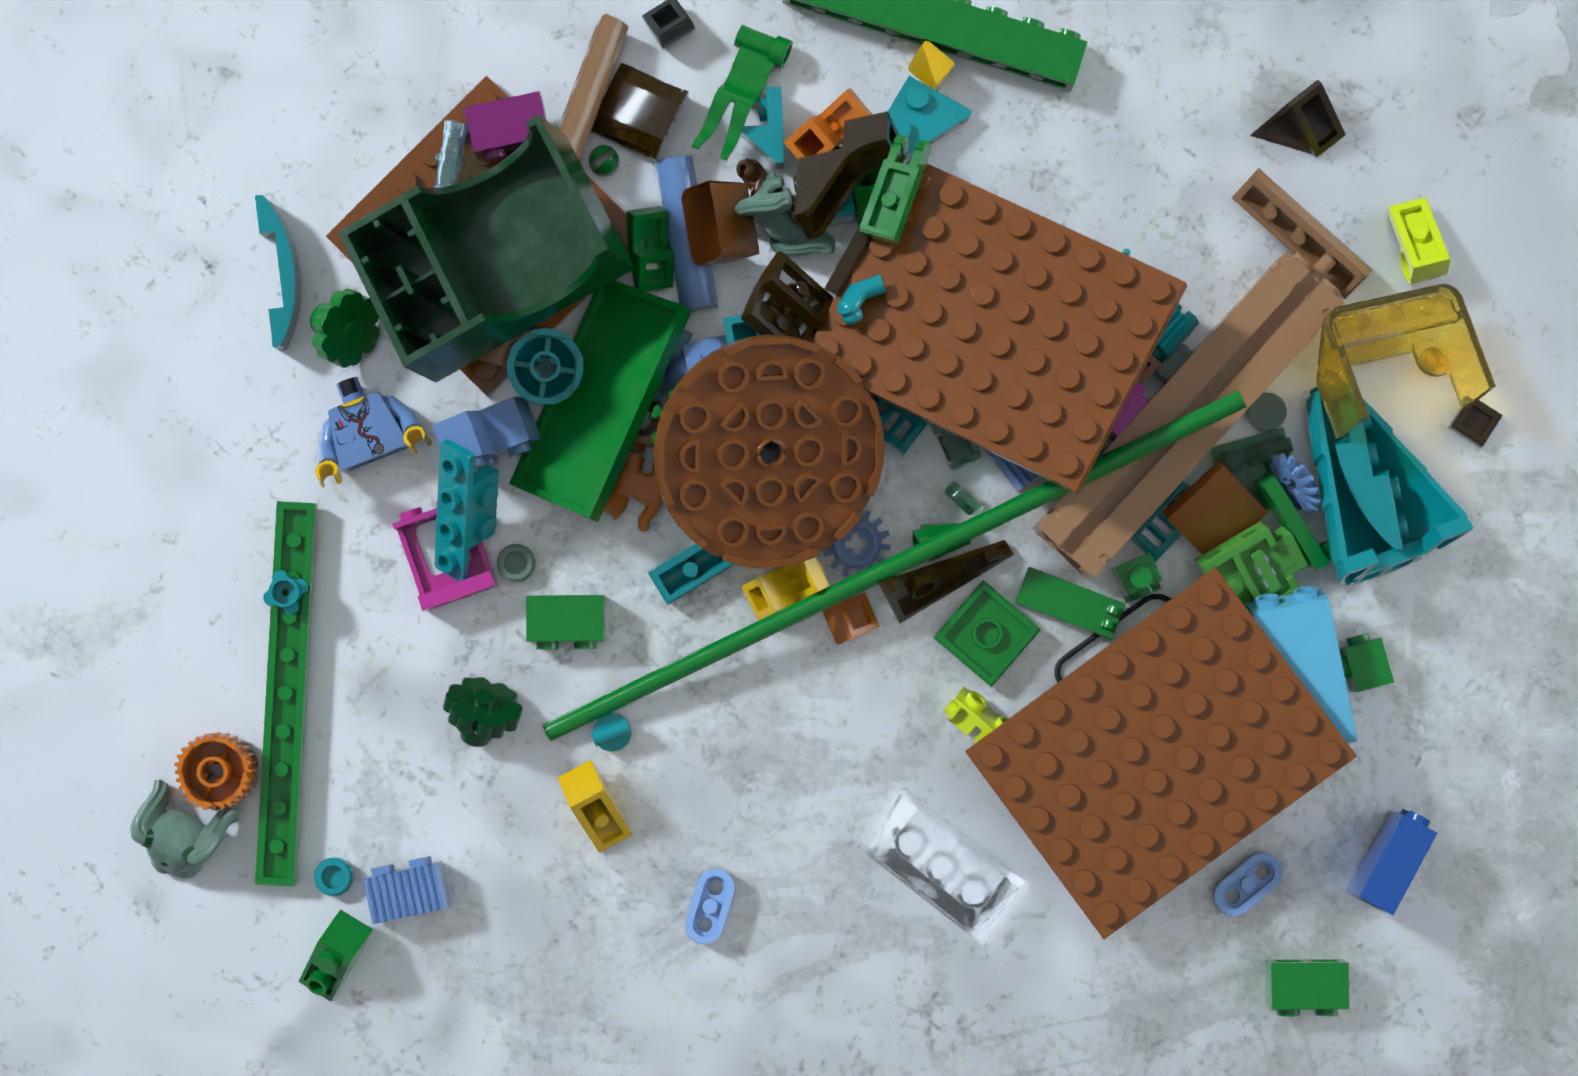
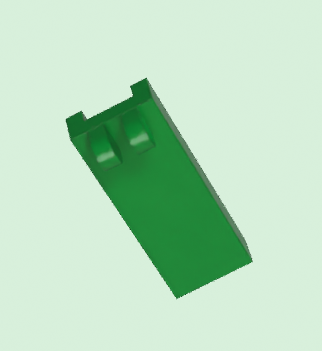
[1253,473,1331,571]
[1015,567,1125,640]

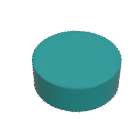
[314,857,354,896]

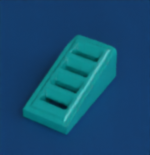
[874,397,927,456]
[1130,481,1190,562]

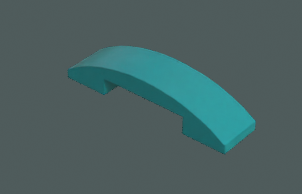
[255,195,301,351]

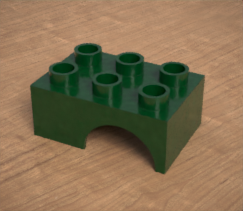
[338,114,635,383]

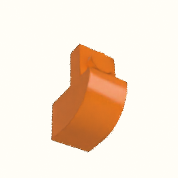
[784,89,873,160]

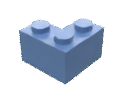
[432,397,541,471]

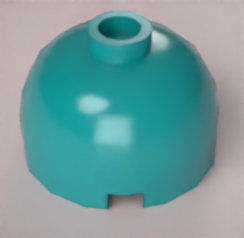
[507,328,584,405]

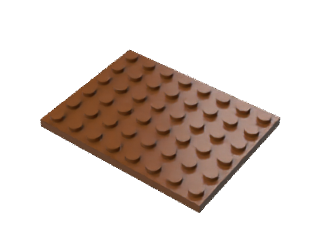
[812,156,1187,494]
[965,567,1357,939]

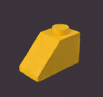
[557,760,633,853]

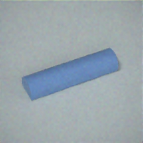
[655,155,719,311]

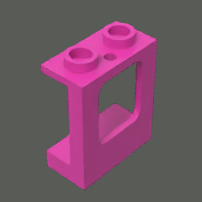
[392,501,498,611]

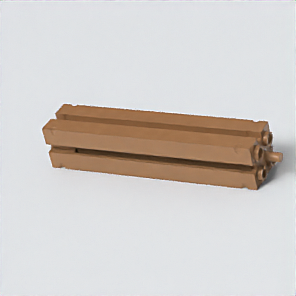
[1031,251,1344,580]

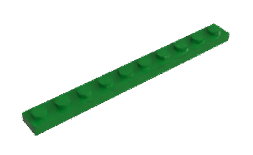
[255,501,317,886]

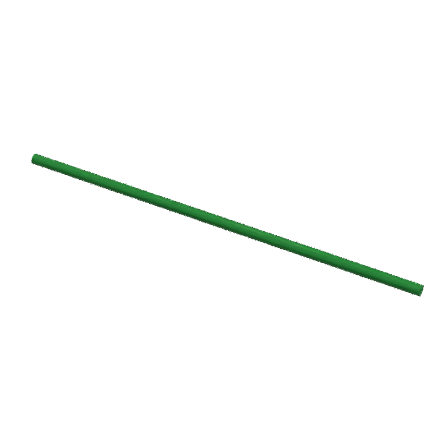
[543,390,1247,741]

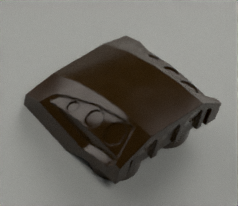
[590,63,689,162]

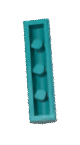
[647,543,735,605]

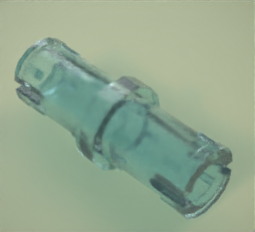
[434,120,469,188]

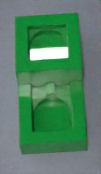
[627,206,674,291]

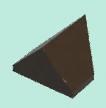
[1250,80,1346,158]

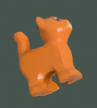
[604,452,663,532]

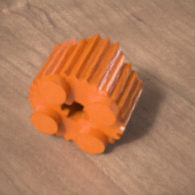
[174,732,259,811]

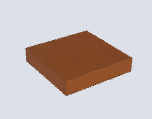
[1162,460,1269,554]

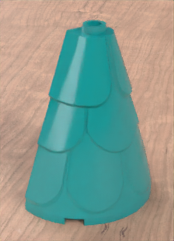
[1306,381,1474,586]

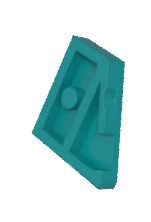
[888,75,972,160]

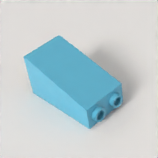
[1245,586,1357,743]

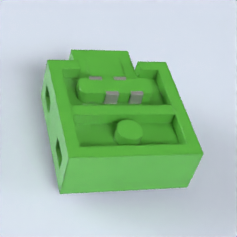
[1194,522,1308,606]

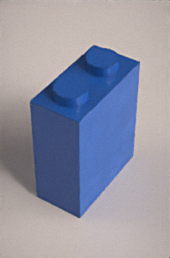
[1346,808,1438,915]

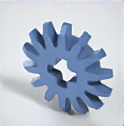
[1270,453,1322,514]
[823,510,891,576]

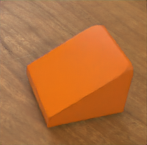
[823,592,880,645]

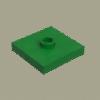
[933,580,1041,688]

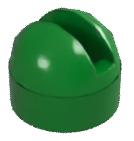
[589,145,619,177]

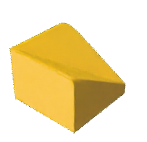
[908,40,955,91]

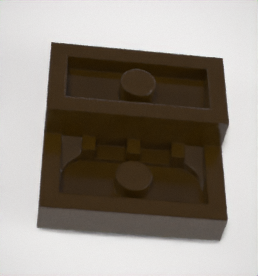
[741,251,834,342]

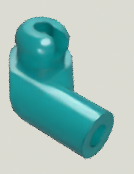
[837,274,887,325]

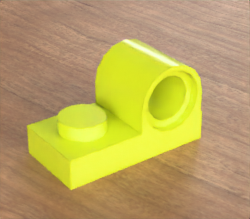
[1388,197,1450,284]

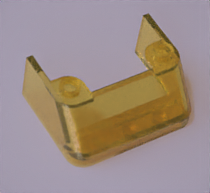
[1316,284,1496,438]

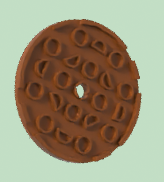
[654,335,884,568]

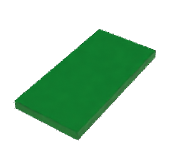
[509,281,692,522]

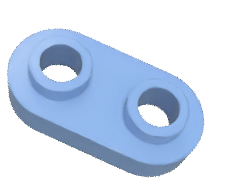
[1213,852,1283,916]
[685,868,735,944]

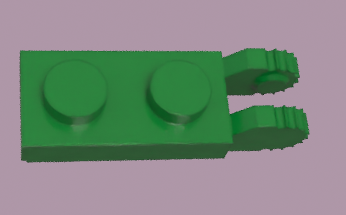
[859,134,931,245]

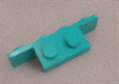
[434,439,499,581]

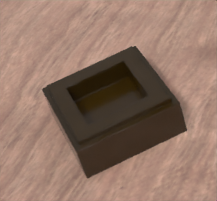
[1448,395,1503,448]

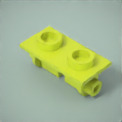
[943,686,1009,743]

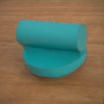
[591,713,632,752]

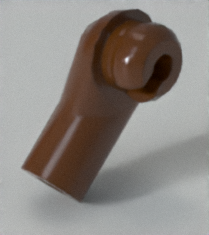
[736,158,768,197]

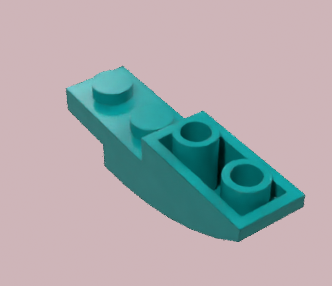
[1335,396,1409,550]

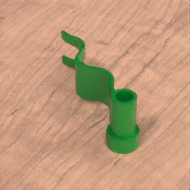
[691,25,793,161]

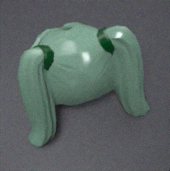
[735,172,836,256]
[130,779,240,879]

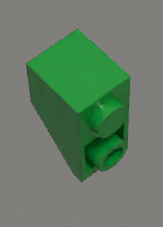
[298,909,373,1002]

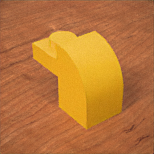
[741,557,829,620]

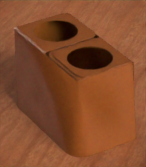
[681,180,760,265]

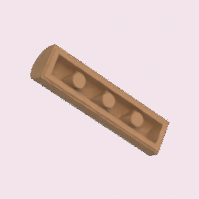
[558,13,628,161]
[1232,168,1373,299]

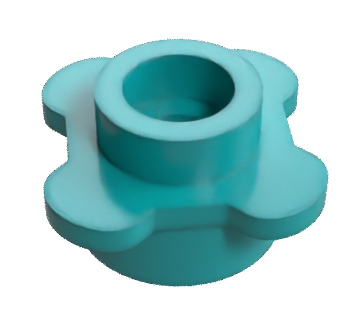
[263,570,308,615]

